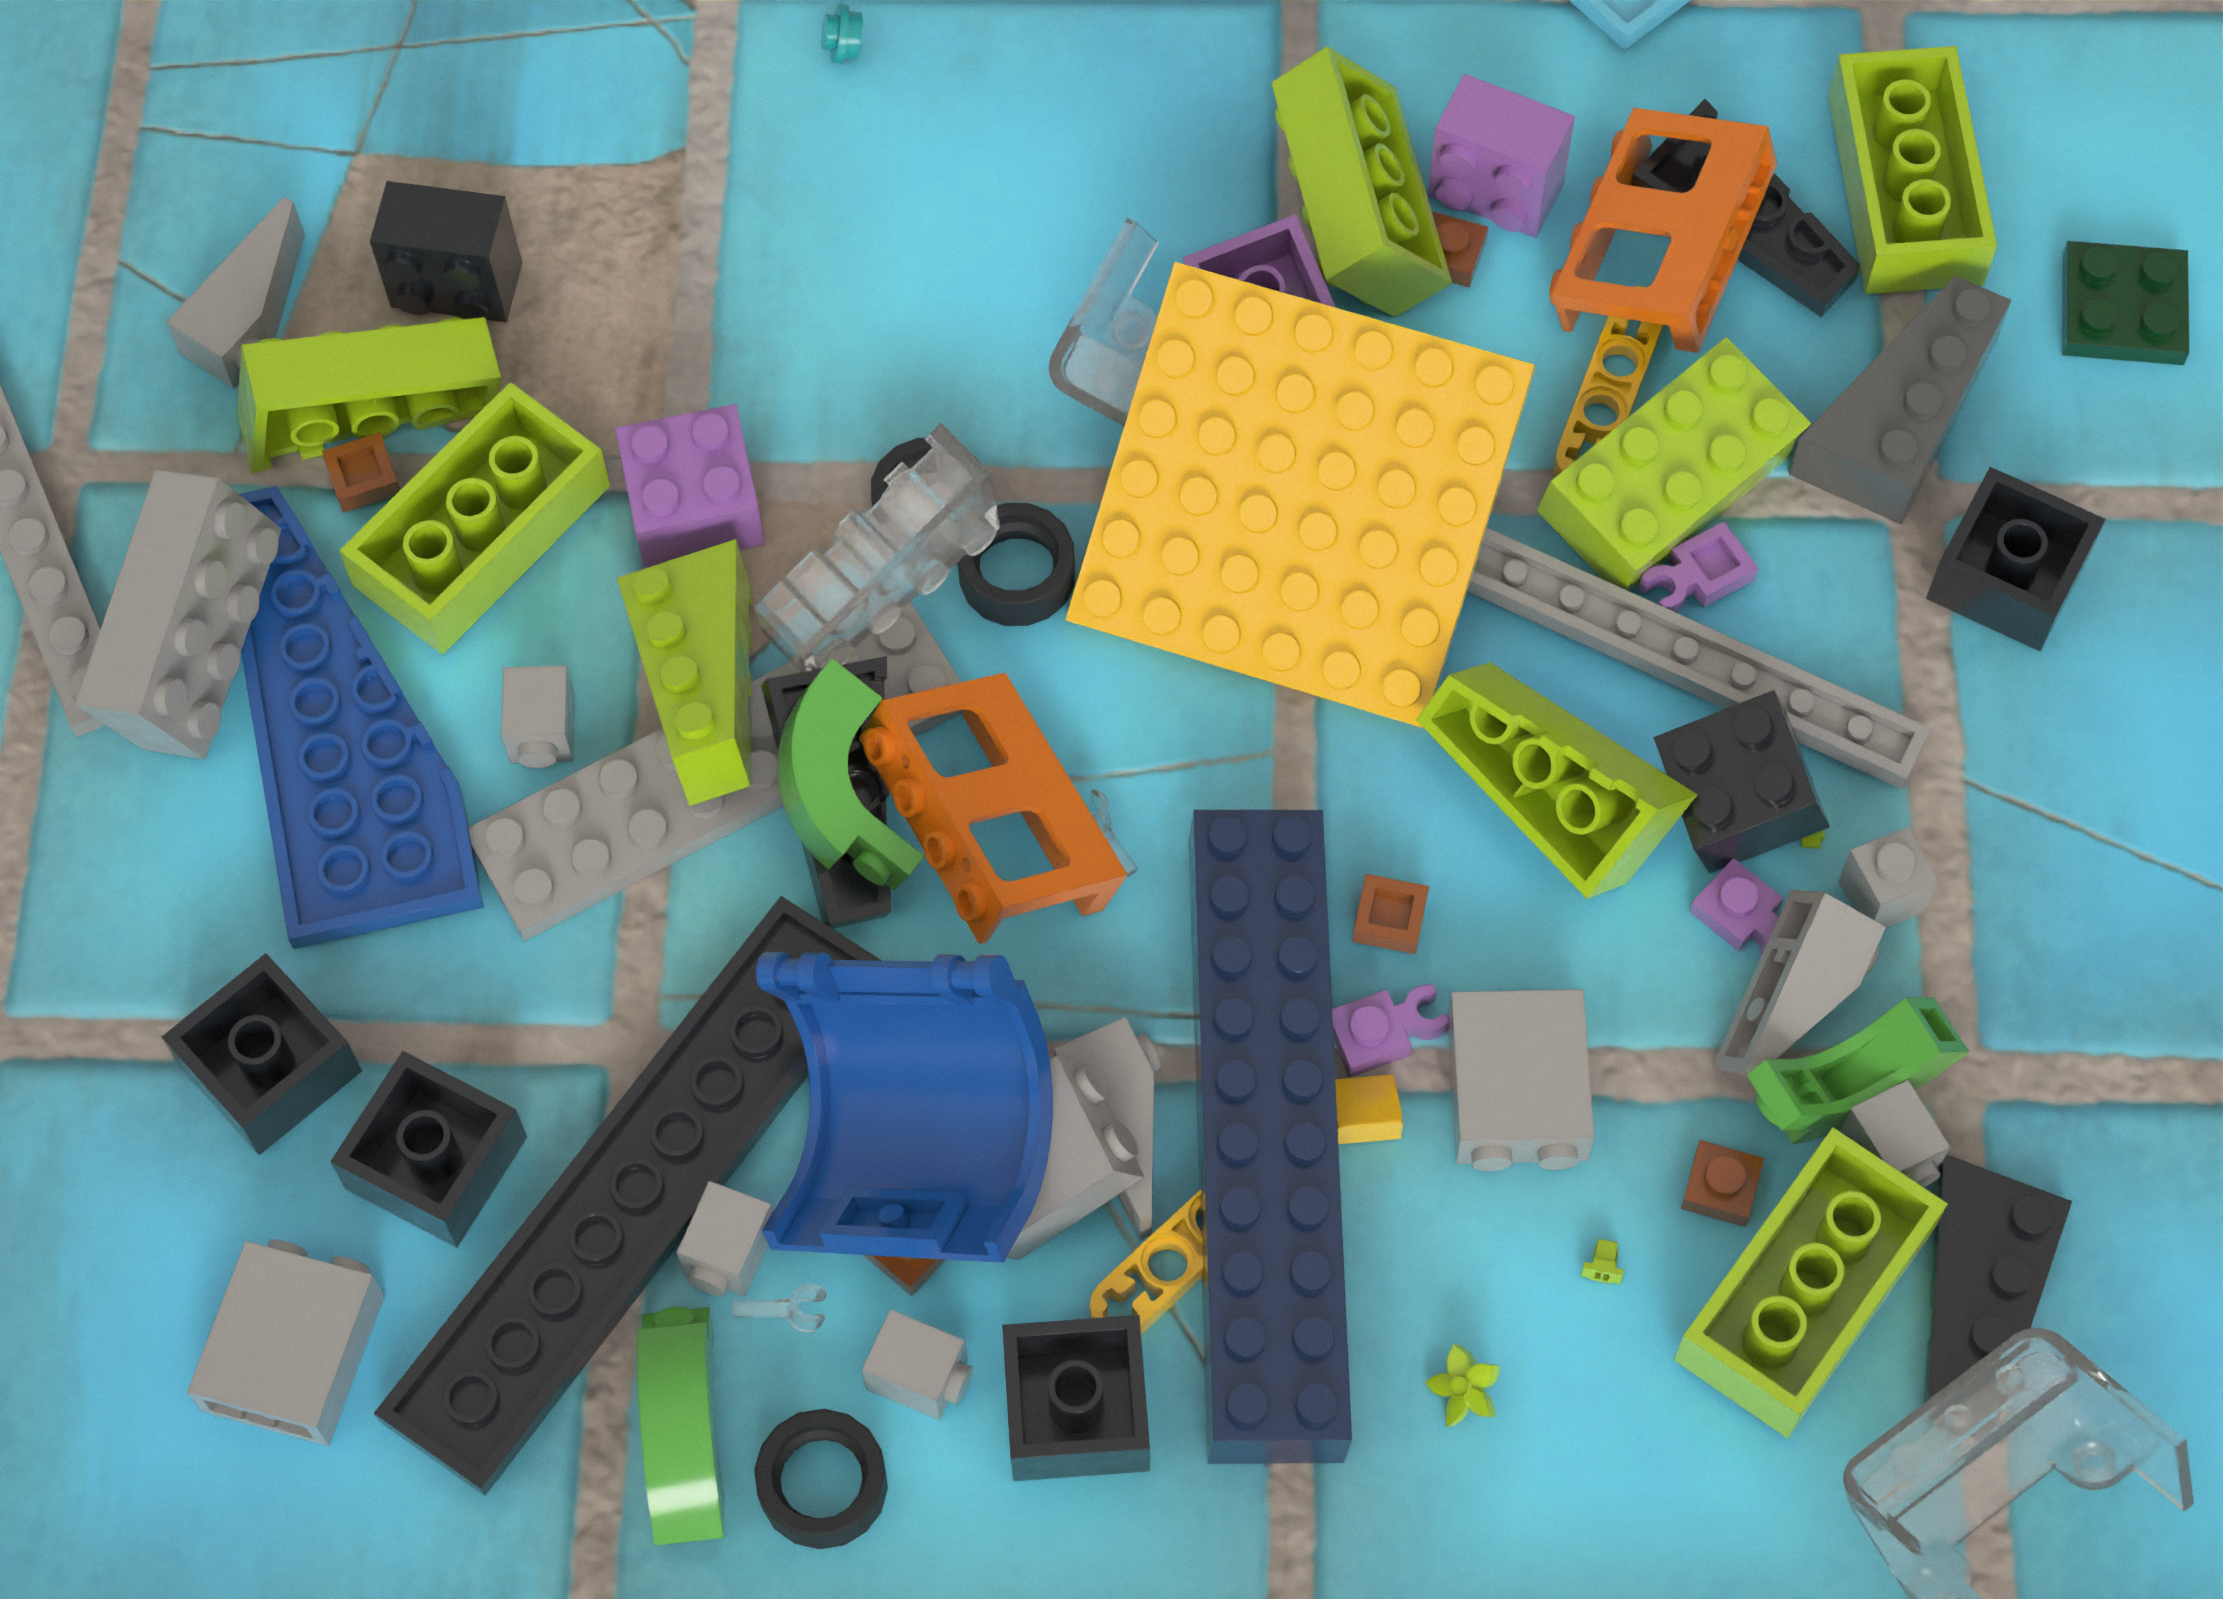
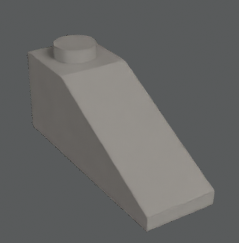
[166,196,305,389]
[1712,889,1886,1076]
[1054,1017,1160,1240]

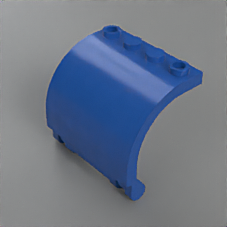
[756,952,1053,1263]

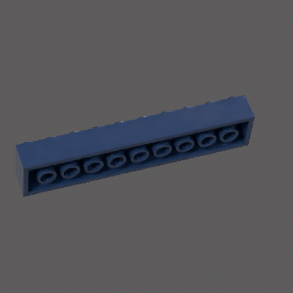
[1188,810,1352,1464]

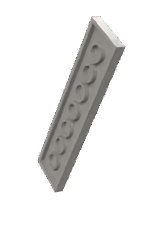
[468,600,964,941]

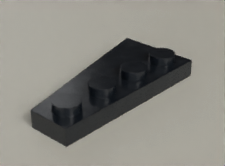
[1631,99,1861,318]
[761,656,891,929]
[1922,1154,2072,1450]

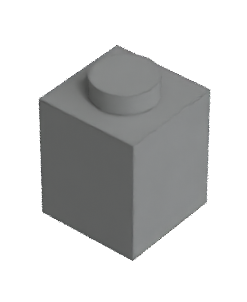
[501,665,575,768]
[1838,827,1939,929]
[1841,1080,1950,1188]
[677,1181,773,1297]
[862,1309,973,1420]

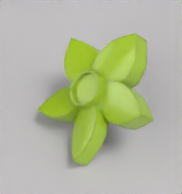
[1425,1344,1500,1427]

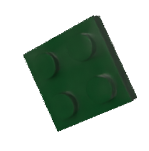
[2062,241,2189,365]

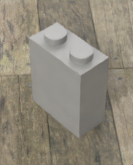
[1447,989,1594,1171]
[1007,1055,1144,1260]
[187,1239,384,1446]

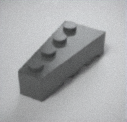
[1789,276,2011,525]

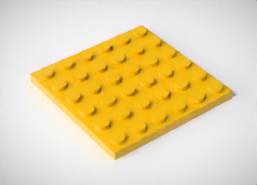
[1065,262,1535,729]

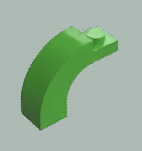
[777,658,924,890]
[1746,997,1970,1144]
[637,1306,724,1545]

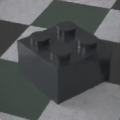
[370,181,523,323]
[1926,467,2106,652]
[1653,690,1830,874]
[161,953,362,1155]
[330,1051,527,1248]
[1002,1315,1150,1481]

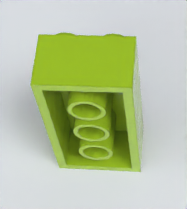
[1271,46,1452,317]
[1828,46,1997,294]
[1536,337,1812,591]
[339,382,610,655]
[1674,1127,1948,1439]

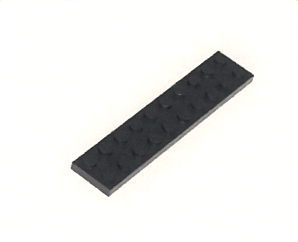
[374,896,882,1496]

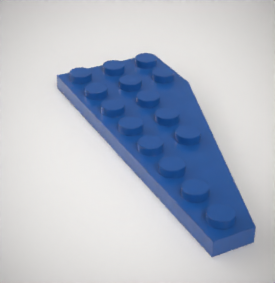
[239,486,484,949]

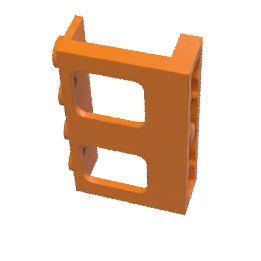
[1549,108,1777,353]
[859,673,1128,945]

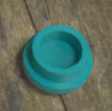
[821,4,863,63]

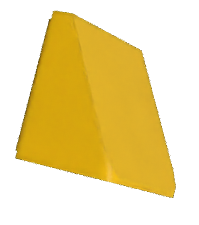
[1335,1074,1403,1144]

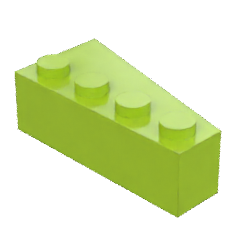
[237,317,501,474]
[617,539,752,806]
[1416,662,1697,899]

